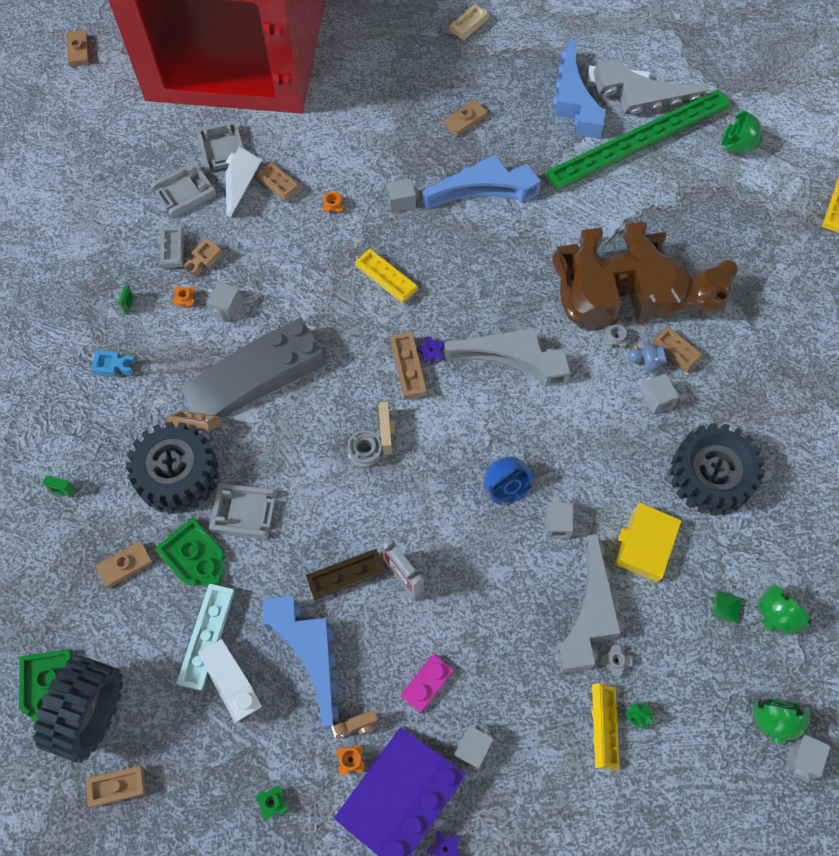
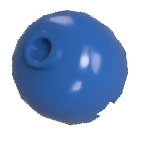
[484,456,535,505]

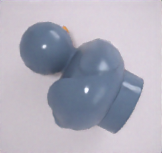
[628,343,668,372]

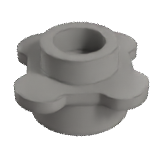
[605,324,628,347]
[600,645,632,677]

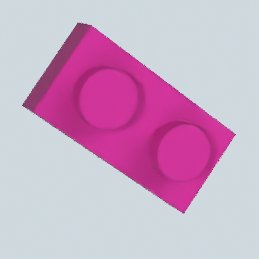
[400,654,454,713]

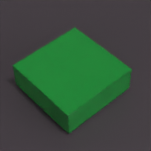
[43,475,76,497]

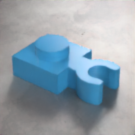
[91,350,136,377]

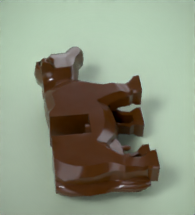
[553,222,738,331]

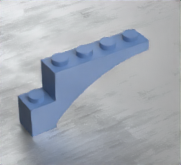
[552,41,606,139]
[423,155,541,210]
[262,596,339,730]

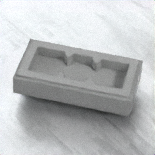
[160,226,184,268]

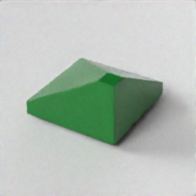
[118,284,135,315]
[711,591,742,624]

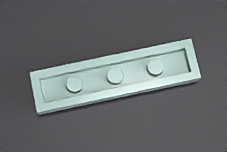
[176,584,235,692]

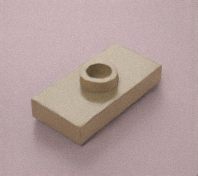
[449,4,489,40]
[378,402,395,455]

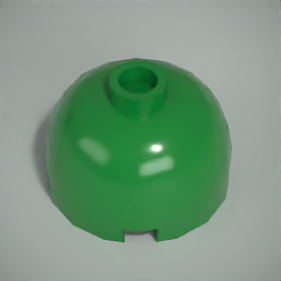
[721,110,762,155]
[759,583,813,635]
[753,698,811,745]

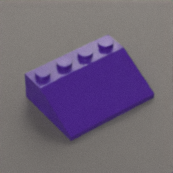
[333,727,466,856]

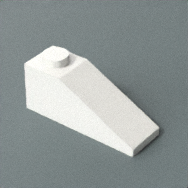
[226,146,262,218]
[198,639,262,723]

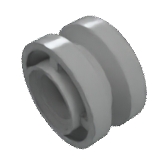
[348,430,382,468]

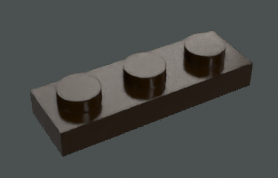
[305,548,386,601]

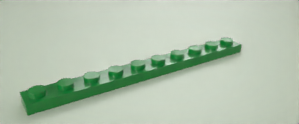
[546,89,731,191]

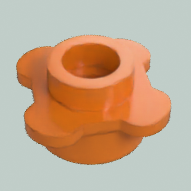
[322,192,344,212]
[172,286,196,308]
[336,745,365,775]

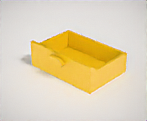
[613,503,681,583]

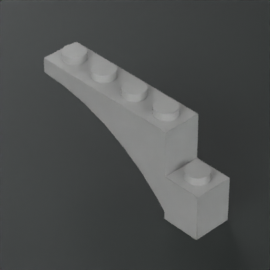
[593,59,707,115]
[444,328,570,387]
[556,534,622,674]

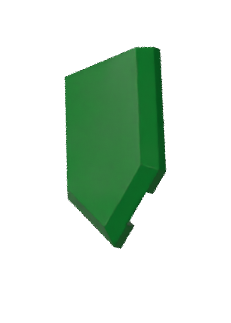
[155,517,225,586]
[19,648,73,723]

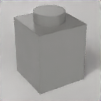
[386,178,419,213]
[207,282,242,321]
[641,373,679,415]
[545,499,573,539]
[454,724,494,771]
[785,734,830,781]

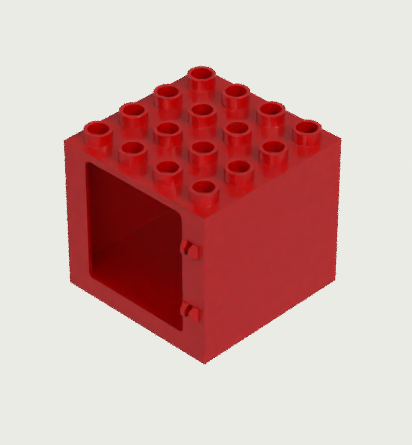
[109,0,325,114]

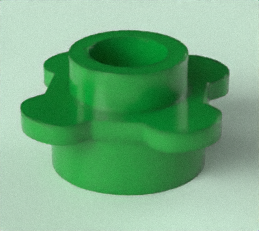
[625,702,654,730]
[256,786,287,819]

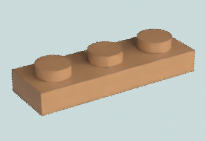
[390,332,427,400]

